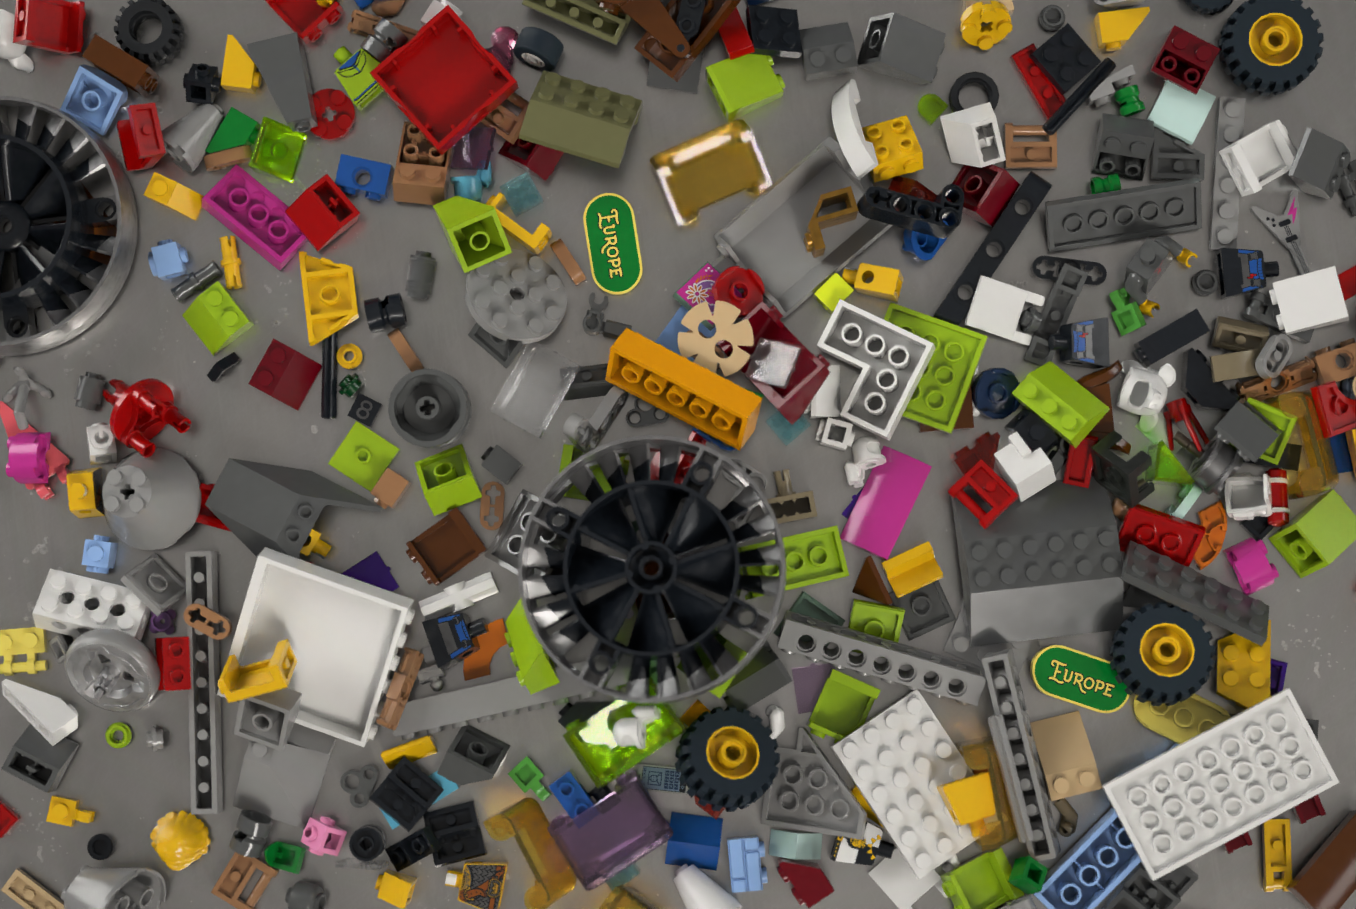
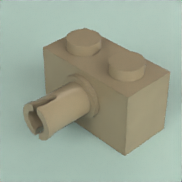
[762,469,817,524]

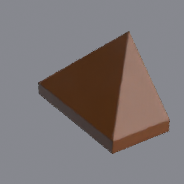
[852,556,893,605]

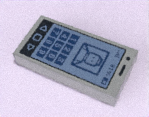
[636,763,688,795]

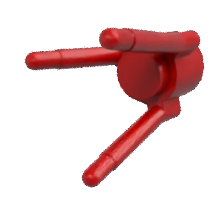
[1163,398,1210,452]

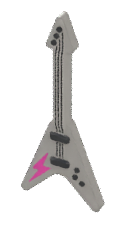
[1250,190,1311,275]

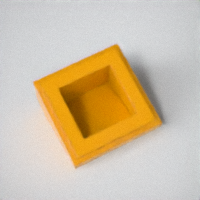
[680,699,710,726]

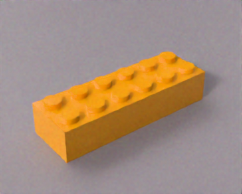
[605,328,763,451]

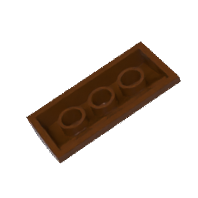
[634,0,741,82]
[1286,810,1356,909]

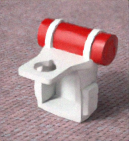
[1225,468,1290,527]

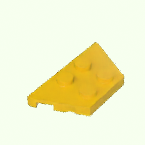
[299,251,359,346]
[1216,620,1271,709]

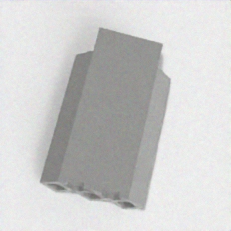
[711,136,893,319]

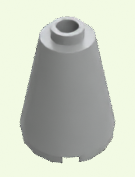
[161,103,224,173]

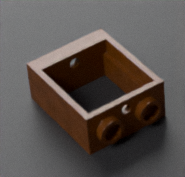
[82,34,159,98]

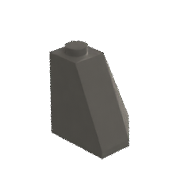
[723,640,793,712]

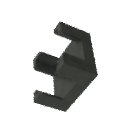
[1091,430,1155,508]

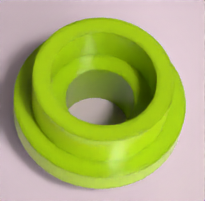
[105,722,132,748]

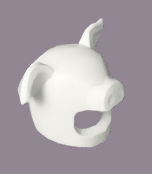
[0,9,34,73]
[1116,363,1176,434]

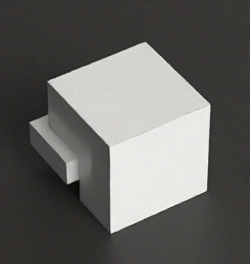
[994,431,1056,502]

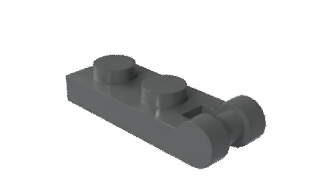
[1243,291,1314,344]

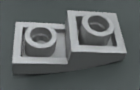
[1086,65,1136,107]

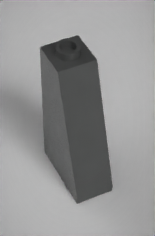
[247,32,318,132]

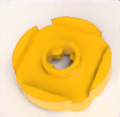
[960,1,1013,50]

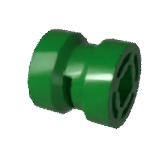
[1114,85,1146,117]
[1090,173,1121,194]

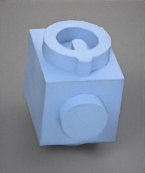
[148,239,189,281]
[82,535,118,574]

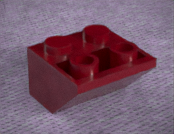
[1150,25,1220,95]
[776,857,835,909]

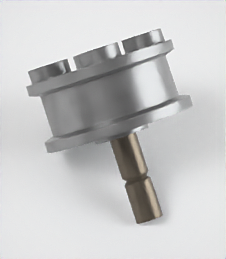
[1173,431,1243,495]

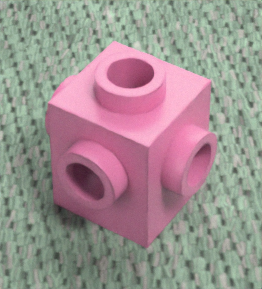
[300,816,347,856]

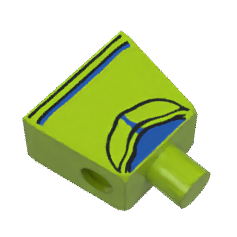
[333,46,383,111]

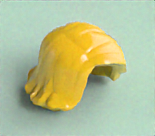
[150,810,211,871]

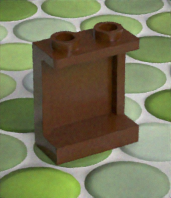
[406,507,488,586]

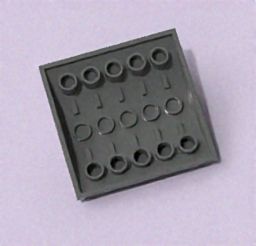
[951,476,1123,647]

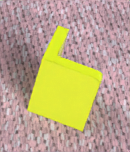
[813,273,854,315]

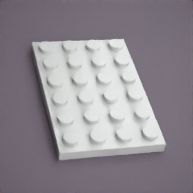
[831,689,1004,879]

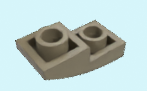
[1209,349,1260,382]

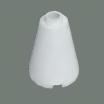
[673,864,742,909]

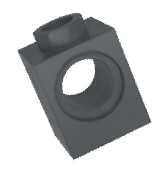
[481,445,523,485]

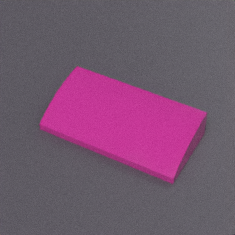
[201,164,307,271]
[840,446,932,561]

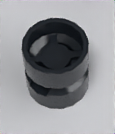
[364,293,407,333]
[349,824,387,861]

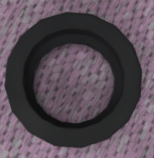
[949,72,999,113]

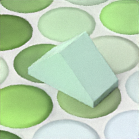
[769,828,823,860]

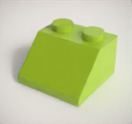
[182,281,255,356]
[415,444,482,516]

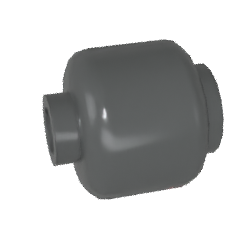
[285,881,326,909]

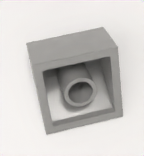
[234,688,302,751]

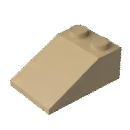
[1030,711,1102,801]

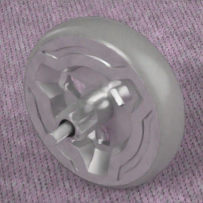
[65,628,161,712]

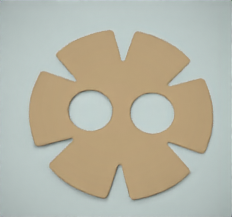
[677,300,754,377]

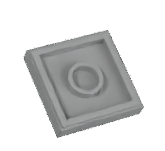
[121,553,186,617]

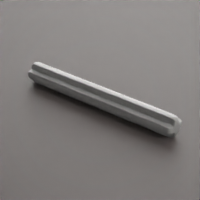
[988,714,1034,843]

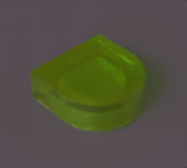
[917,94,949,126]

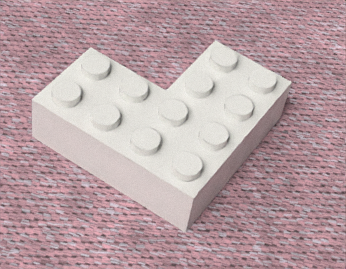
[817,299,936,441]

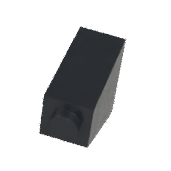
[1134,309,1210,367]

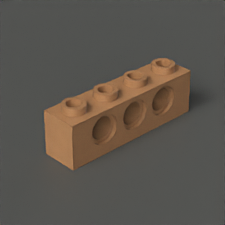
[1310,338,1356,385]

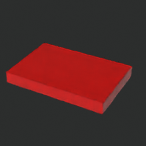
[1118,504,1206,567]

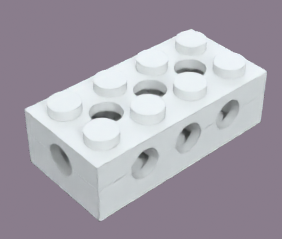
[32,568,151,641]

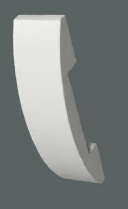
[831,78,879,178]

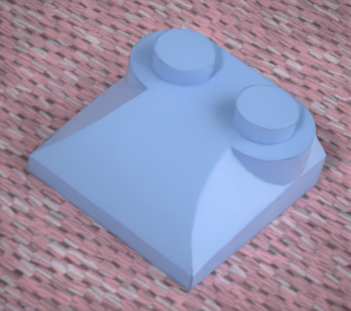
[60,64,128,136]

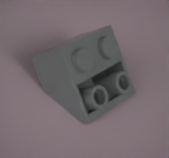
[1092,113,1155,180]
[1214,398,1283,463]
[1,723,80,793]

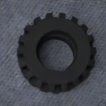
[114,0,184,66]

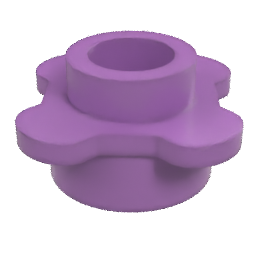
[149,609,176,635]

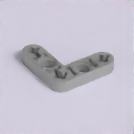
[563,386,628,453]

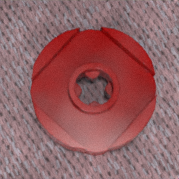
[310,88,356,141]
[711,266,765,319]

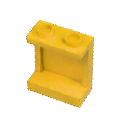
[486,192,553,256]
[218,639,297,703]

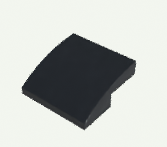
[369,757,444,833]
[423,801,487,868]

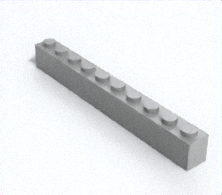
[185,551,223,815]
[393,654,633,740]

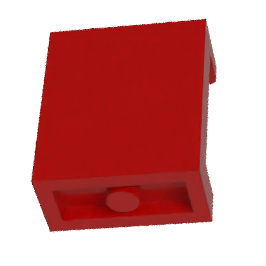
[13,0,86,55]
[264,0,343,45]
[116,102,166,171]
[155,637,191,691]

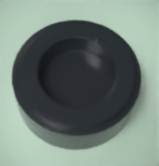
[87,833,115,860]

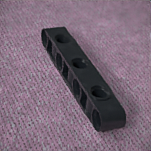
[933,171,1052,326]

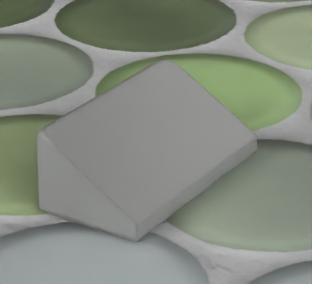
[287,723,337,755]

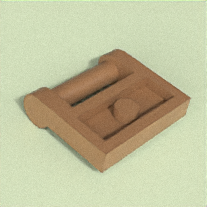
[481,92,529,144]
[1003,123,1057,169]
[211,852,279,909]

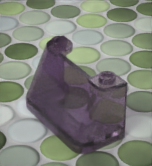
[547,770,673,891]

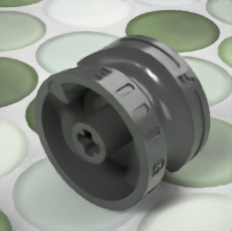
[388,369,472,449]

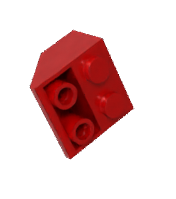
[285,174,360,251]

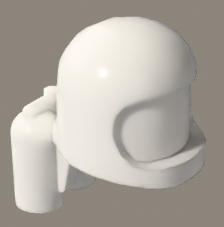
[844,436,887,488]
[613,705,661,749]

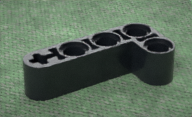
[857,184,964,239]

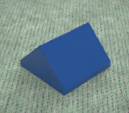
[665,812,723,871]

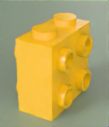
[862,115,924,183]

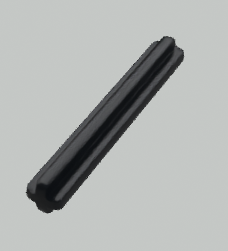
[1042,58,1116,135]
[321,331,338,419]

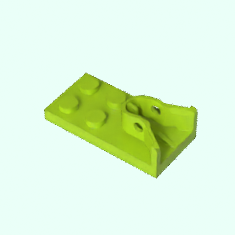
[739,525,849,600]

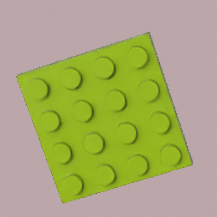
[884,302,988,434]

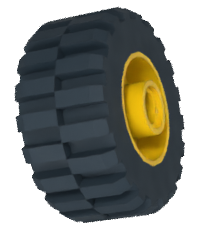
[1218,0,1324,96]
[1109,602,1216,706]
[675,706,780,812]

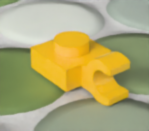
[46,795,95,827]

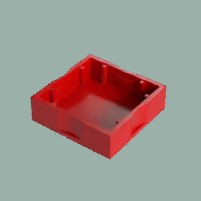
[370,5,519,156]

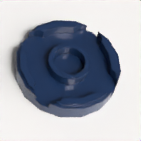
[972,368,1020,419]

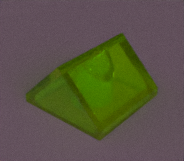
[248,117,307,183]
[1145,440,1195,487]

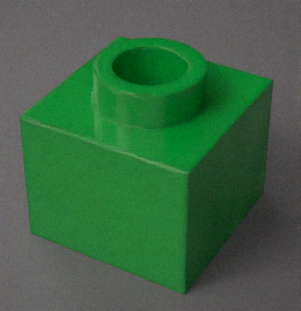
[1008,855,1048,895]

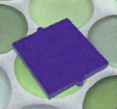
[341,551,399,592]

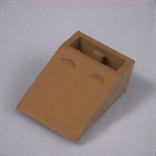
[392,121,453,205]

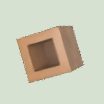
[370,467,412,509]

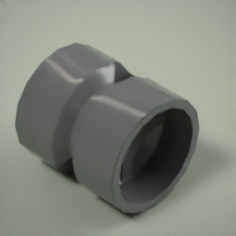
[360,18,408,63]
[229,810,273,858]

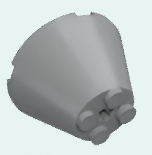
[102,447,201,550]
[61,865,166,909]

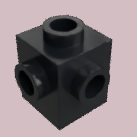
[183,63,222,105]

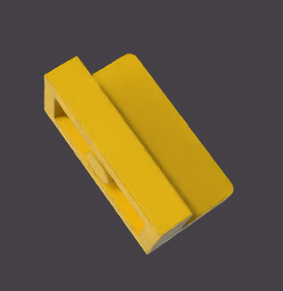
[882,541,943,598]

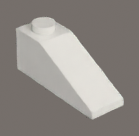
[2,679,78,746]

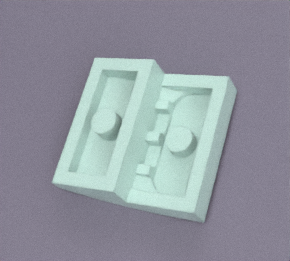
[1147,80,1216,145]

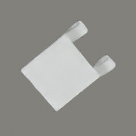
[964,275,1045,345]
[868,847,949,909]

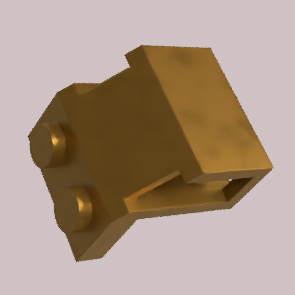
[803,186,858,258]

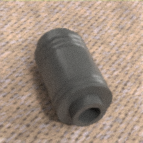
[405,251,436,299]

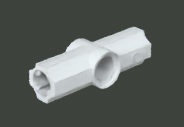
[419,572,499,620]

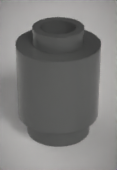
[74,372,106,411]

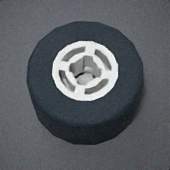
[513,27,564,72]

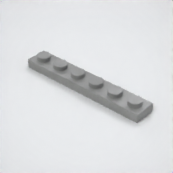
[1208,97,1246,251]

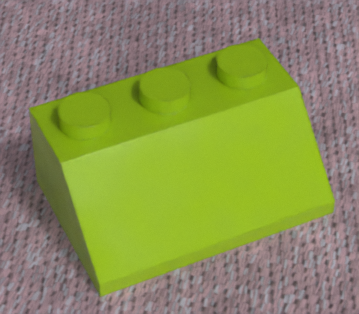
[1012,361,1110,448]
[504,598,560,694]

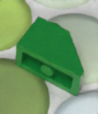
[205,107,262,154]

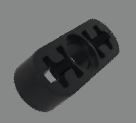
[1031,256,1107,287]

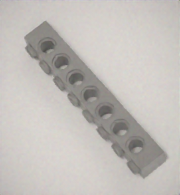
[777,610,987,706]
[982,648,1061,861]

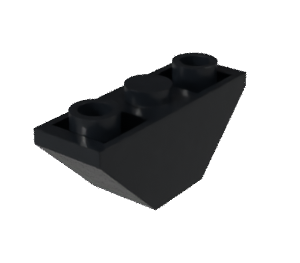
[1181,348,1241,411]

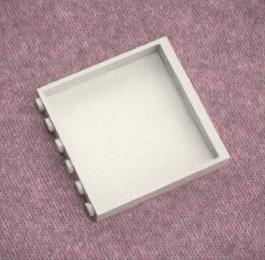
[217,547,415,747]

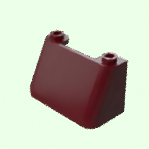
[717,301,830,425]

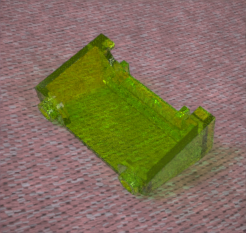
[562,676,688,788]

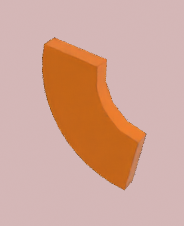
[1193,500,1227,570]
[463,618,508,681]

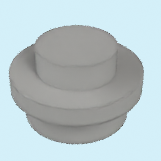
[146,726,163,752]

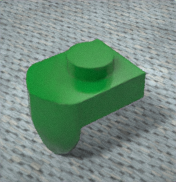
[264,841,306,874]

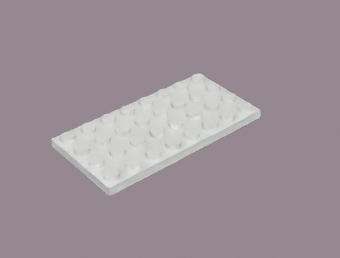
[1101,688,1340,881]

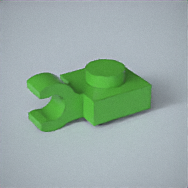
[1109,287,1147,336]
[508,756,552,802]

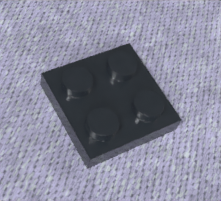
[745,5,802,58]
[1029,23,1101,95]

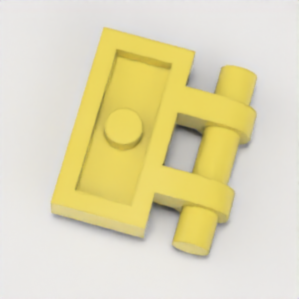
[0,627,48,676]

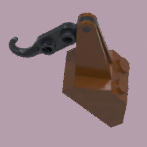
[595,0,706,59]

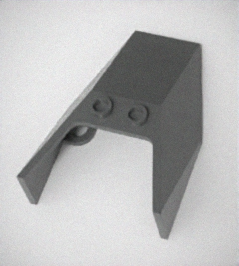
[205,458,382,560]

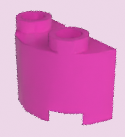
[6,432,51,484]
[1223,537,1279,596]

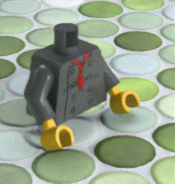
[1124,235,1197,318]

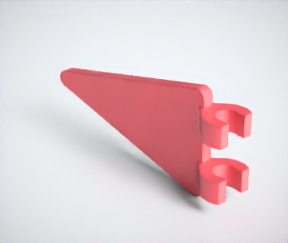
[0,401,71,500]

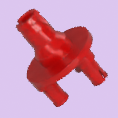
[102,378,191,458]

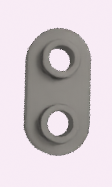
[1255,334,1293,379]

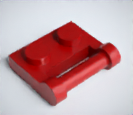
[948,459,1018,529]

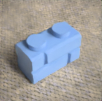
[727,835,768,893]

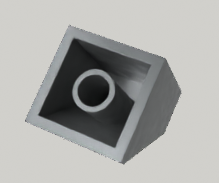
[857,12,946,84]

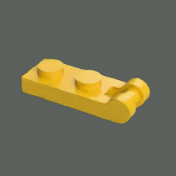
[1262,818,1292,892]

